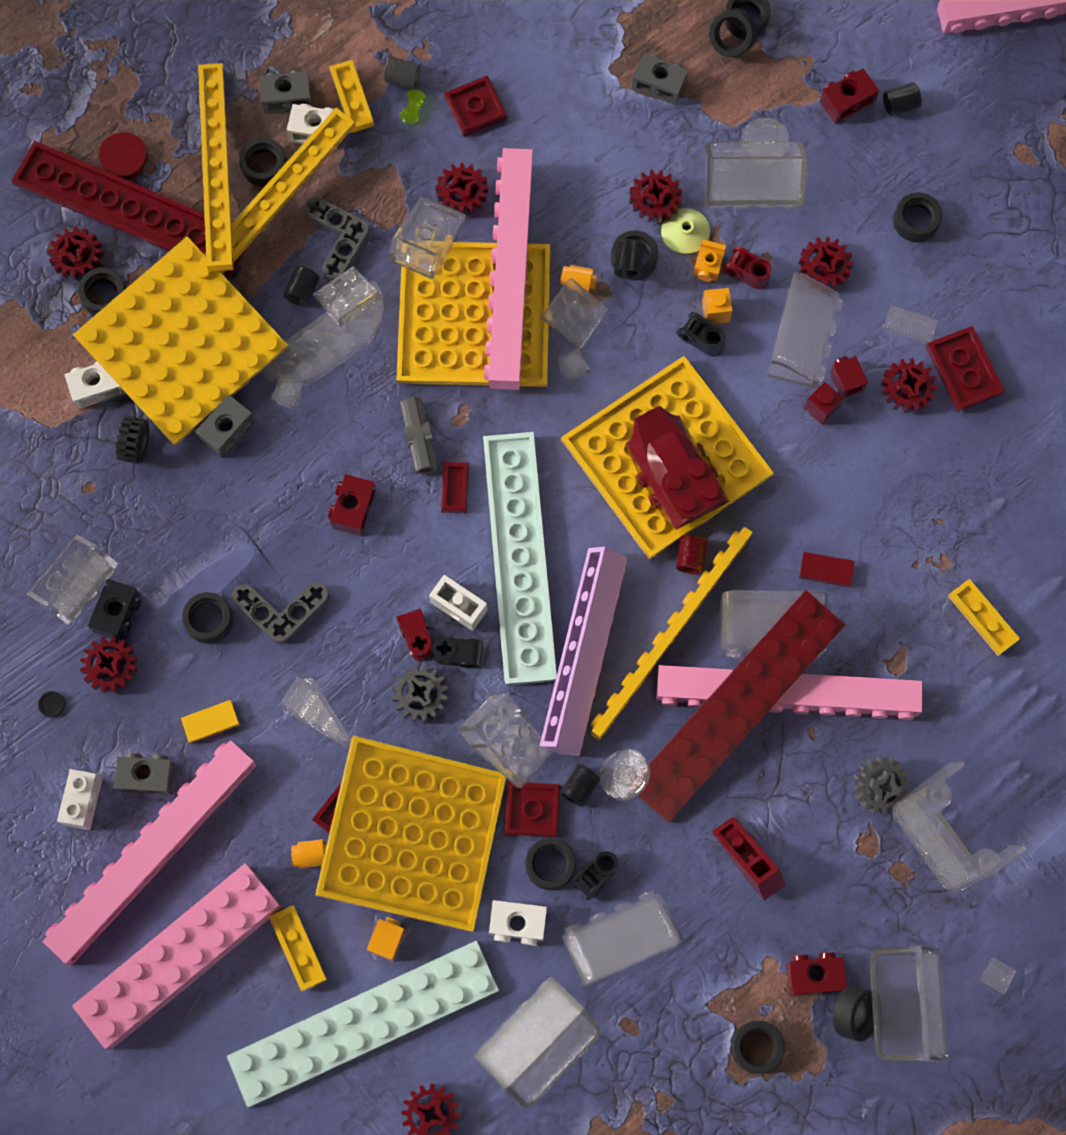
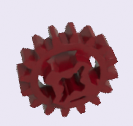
[435,162,489,216]
[629,169,682,223]
[48,226,104,280]
[798,236,853,291]
[881,358,937,413]
[80,636,138,694]
[401,1083,461,1135]

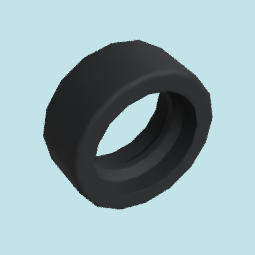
[724,0,771,39]
[709,8,757,57]
[239,138,287,187]
[893,192,943,242]
[611,230,658,281]
[78,268,127,316]
[182,592,234,644]
[525,838,576,891]
[833,986,879,1042]
[731,1021,784,1074]

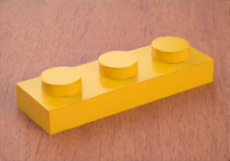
[329,60,374,133]
[948,579,1020,656]
[269,905,327,992]

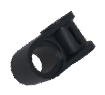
[676,312,725,356]
[433,637,483,669]
[570,851,618,901]

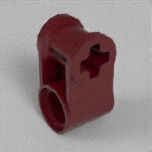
[722,246,771,289]
[396,608,433,661]

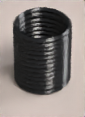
[883,82,922,116]
[614,239,644,280]
[283,266,320,306]
[560,764,601,807]

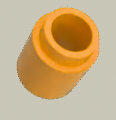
[560,265,598,294]
[291,839,327,869]

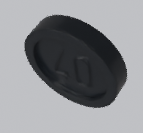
[38,691,65,718]

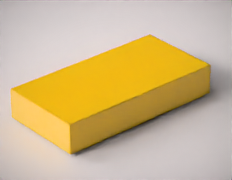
[181,700,240,744]

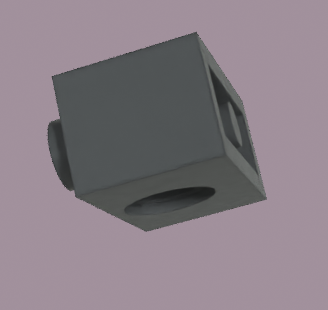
[632,53,689,105]
[259,70,312,114]
[195,395,255,458]
[114,753,175,795]

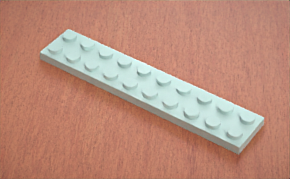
[483,432,557,686]
[227,940,499,1108]

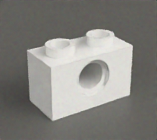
[287,104,337,149]
[64,362,126,409]
[429,575,488,631]
[57,769,103,830]
[489,900,547,946]

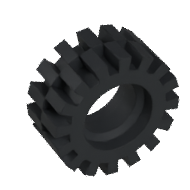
[115,415,150,464]

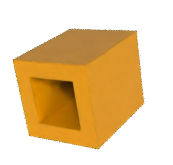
[702,288,732,324]
[367,917,406,961]

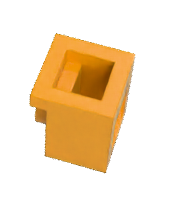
[693,239,726,282]

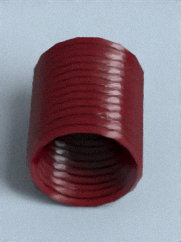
[675,535,708,574]

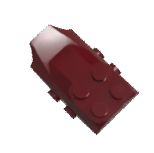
[626,406,730,530]

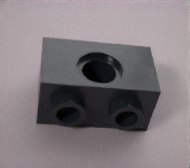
[88,578,142,641]

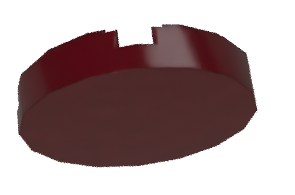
[98,132,148,179]

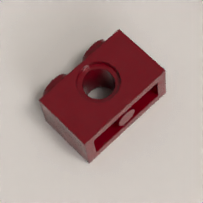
[820,68,879,124]
[328,474,376,536]
[786,952,847,996]

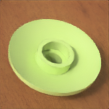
[661,208,710,255]

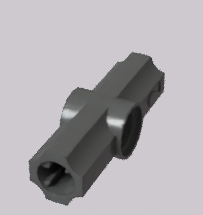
[400,396,437,475]

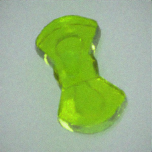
[399,89,426,124]

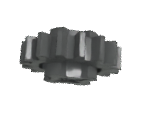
[392,665,448,723]
[852,755,911,814]

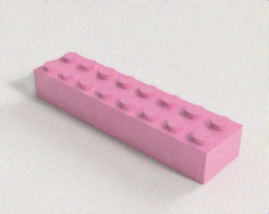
[72,863,282,1050]

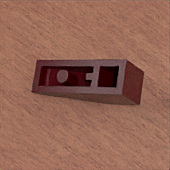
[712,817,785,901]

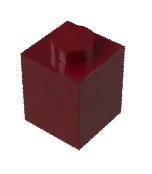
[830,356,868,398]
[804,382,844,425]

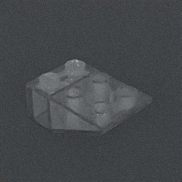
[458,693,553,788]

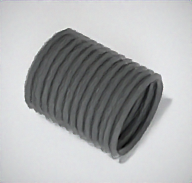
[384,56,421,89]

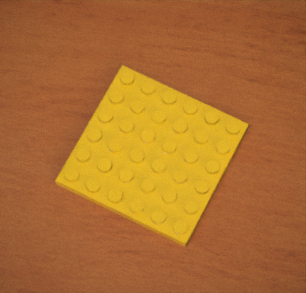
[73,237,288,446]
[397,241,550,387]
[561,356,774,560]
[315,736,507,932]

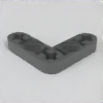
[304,197,369,284]
[232,582,329,644]

